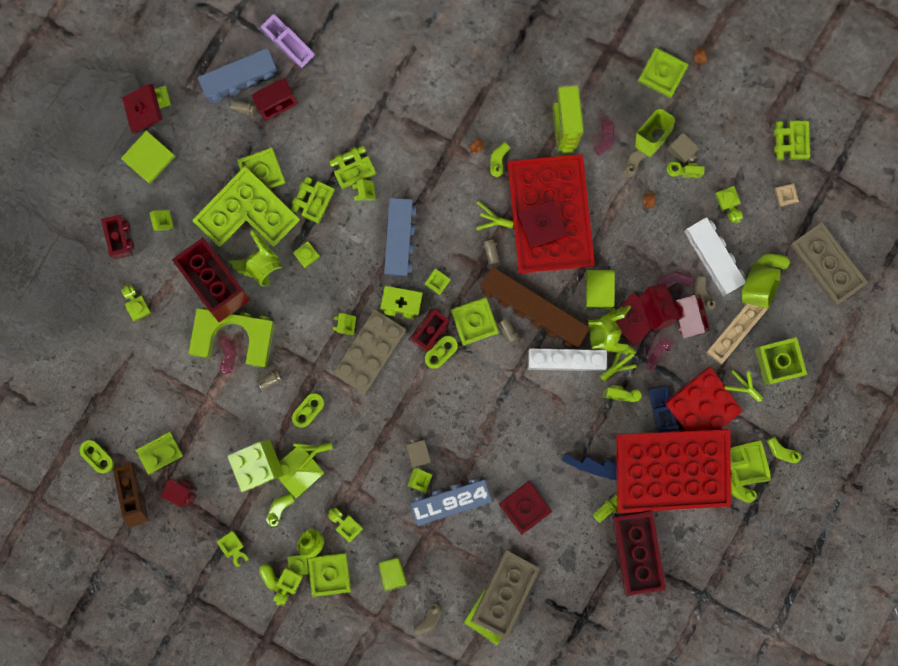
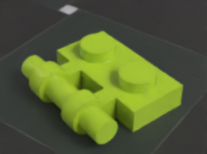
[774,121,810,160]
[329,146,376,190]
[290,176,335,224]
[603,385,642,402]

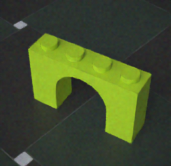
[552,86,583,154]
[188,306,275,368]

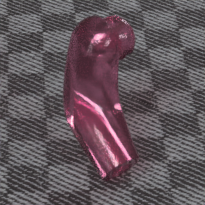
[593,120,615,156]
[657,271,693,288]
[219,337,236,374]
[646,338,672,371]

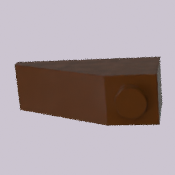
[113,462,149,528]

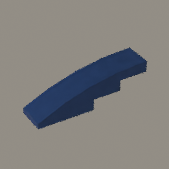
[648,385,679,432]
[560,454,616,480]

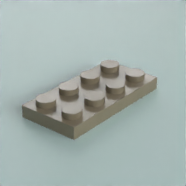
[790,222,868,306]
[333,309,407,394]
[471,550,540,640]

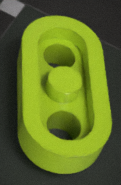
[425,336,458,369]
[292,394,324,428]
[80,440,114,473]

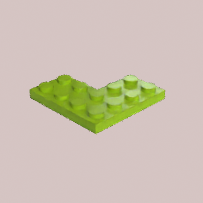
[192,166,301,247]

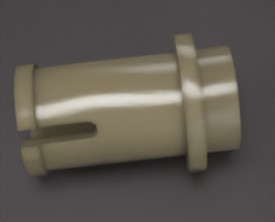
[231,99,256,116]
[482,240,500,265]
[497,318,519,344]
[257,370,283,391]

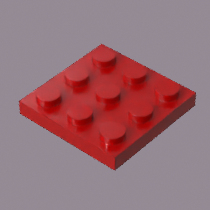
[664,366,743,431]

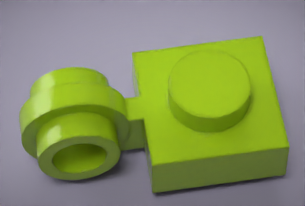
[666,161,704,178]
[715,186,743,223]
[121,284,151,322]
[327,507,363,543]
[273,567,303,606]

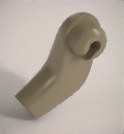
[624,150,648,177]
[694,276,716,311]
[414,603,442,636]

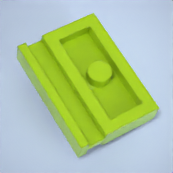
[136,432,184,475]

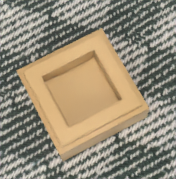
[774,183,799,207]

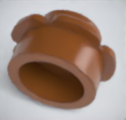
[693,48,708,66]
[468,137,486,155]
[643,191,655,210]

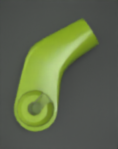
[490,142,511,177]
[752,253,790,269]
[767,437,801,463]
[731,476,757,503]
[266,493,295,527]
[259,563,288,593]

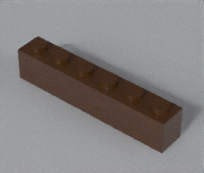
[480,267,590,350]

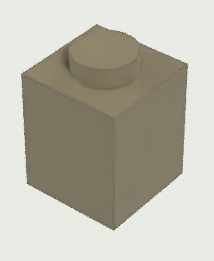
[667,133,700,165]
[406,437,431,468]

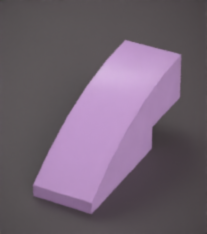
[259,14,315,68]

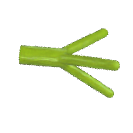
[476,201,514,230]
[600,353,637,382]
[725,370,763,402]
[293,442,332,470]

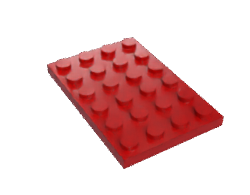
[507,154,595,274]
[616,429,731,513]

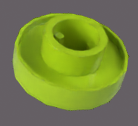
[297,529,324,558]

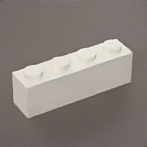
[684,217,746,296]
[528,349,607,371]

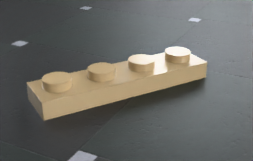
[706,304,768,365]

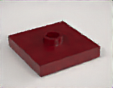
[122,84,163,133]
[518,200,567,249]
[616,292,652,346]
[498,481,552,535]

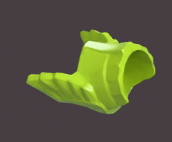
[228,230,282,287]
[588,305,637,354]

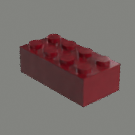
[172,237,250,323]
[611,511,666,596]

